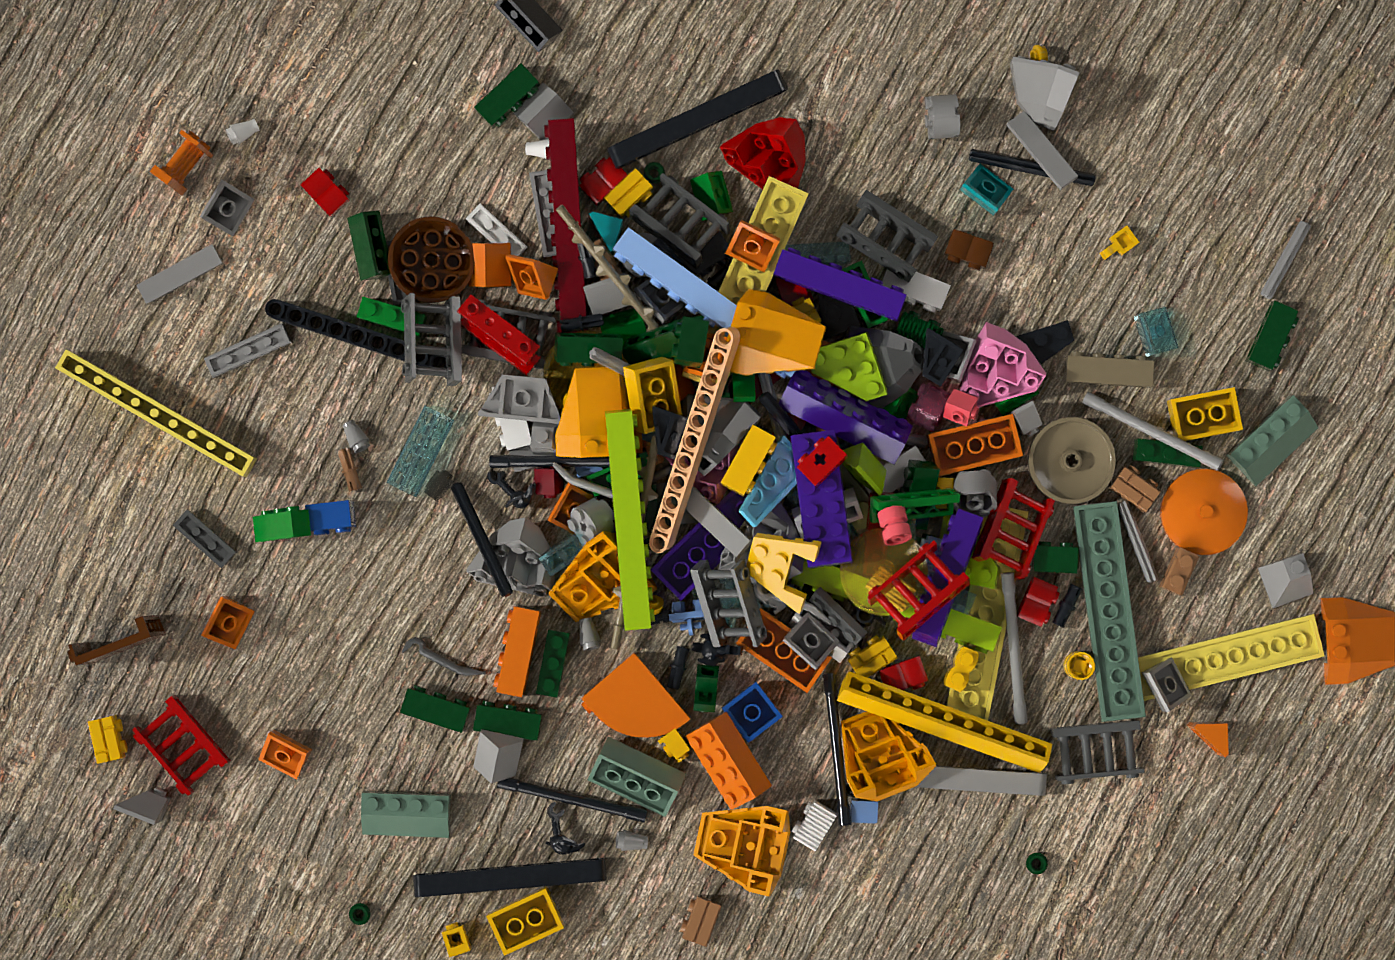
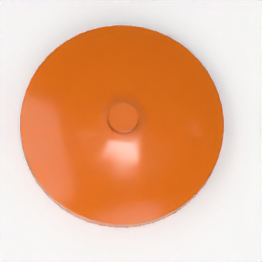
[1160,469,1248,555]

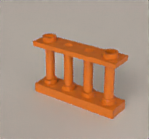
[150,130,213,196]

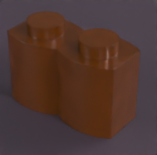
[944,229,994,271]

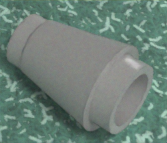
[343,420,370,453]
[579,618,601,651]
[616,829,648,851]

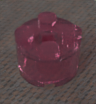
[908,383,951,433]

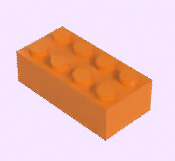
[926,414,1023,477]
[493,606,542,697]
[736,608,832,693]
[685,712,772,810]

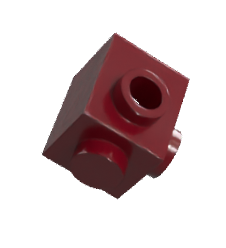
[533,467,564,498]

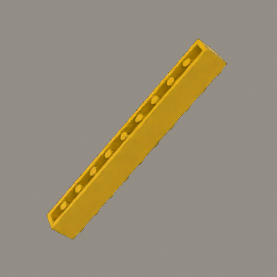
[837,671,1053,773]

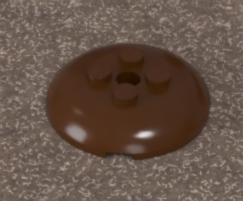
[388,216,475,303]

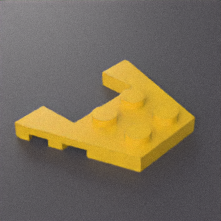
[746,533,822,614]

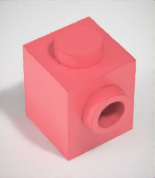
[943,389,979,426]

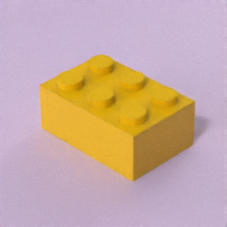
[623,357,682,434]
[1167,387,1243,441]
[721,425,777,497]
[486,886,565,956]

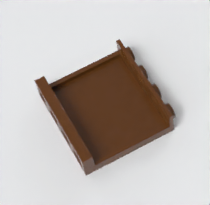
[67,615,166,666]

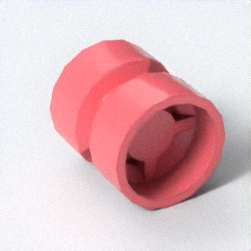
[877,506,912,546]

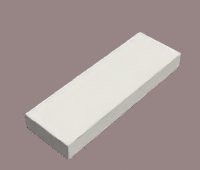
[466,203,528,256]

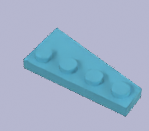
[739,435,797,527]

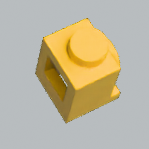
[658,729,690,762]
[441,922,472,958]

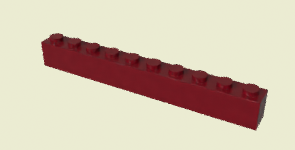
[544,118,588,333]

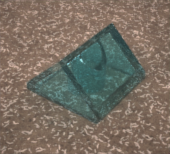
[1134,307,1179,357]

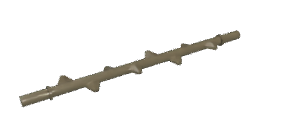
[556,205,684,369]
[610,436,658,649]

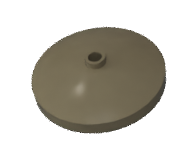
[1028,417,1116,504]

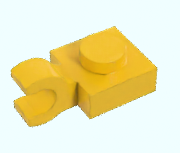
[1099,225,1140,260]

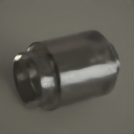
[424,469,454,502]

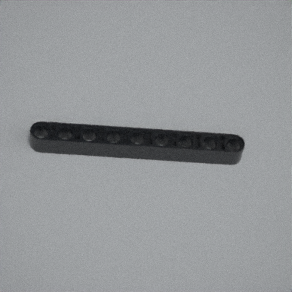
[607,69,788,169]
[265,299,446,368]
[413,858,607,897]

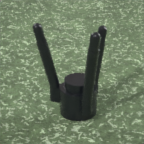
[852,606,886,648]

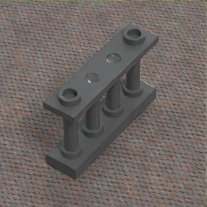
[629,173,730,269]
[836,190,939,283]
[401,293,462,386]
[461,299,556,370]
[690,559,768,647]
[1050,720,1145,784]

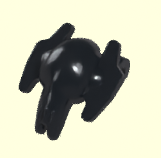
[487,470,536,509]
[691,633,743,666]
[545,802,585,855]

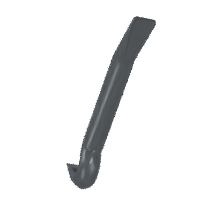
[401,637,487,676]

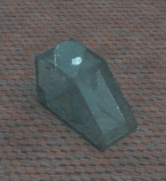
[538,534,583,576]

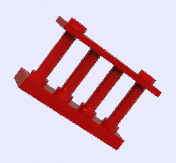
[457,294,541,376]
[971,478,1055,580]
[867,540,970,641]
[132,695,231,796]

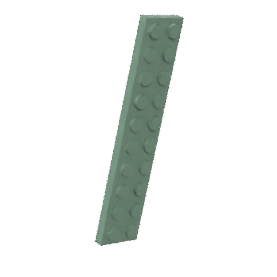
[1073,501,1146,722]

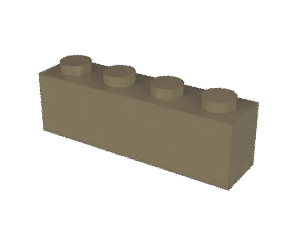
[1064,352,1154,388]

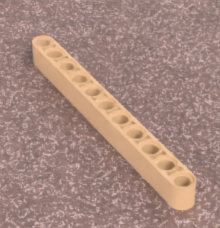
[649,326,740,553]

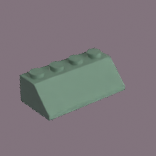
[1226,395,1319,487]
[587,737,686,817]
[361,791,451,838]

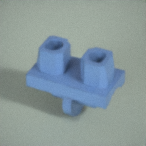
[669,599,705,636]

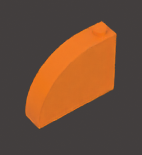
[581,653,691,738]

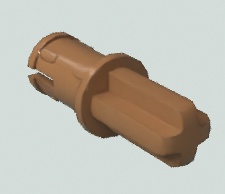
[338,448,362,492]

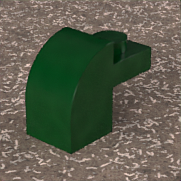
[693,664,719,713]

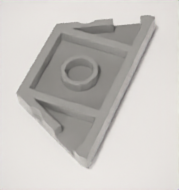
[478,374,561,424]

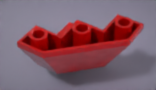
[720,117,806,190]

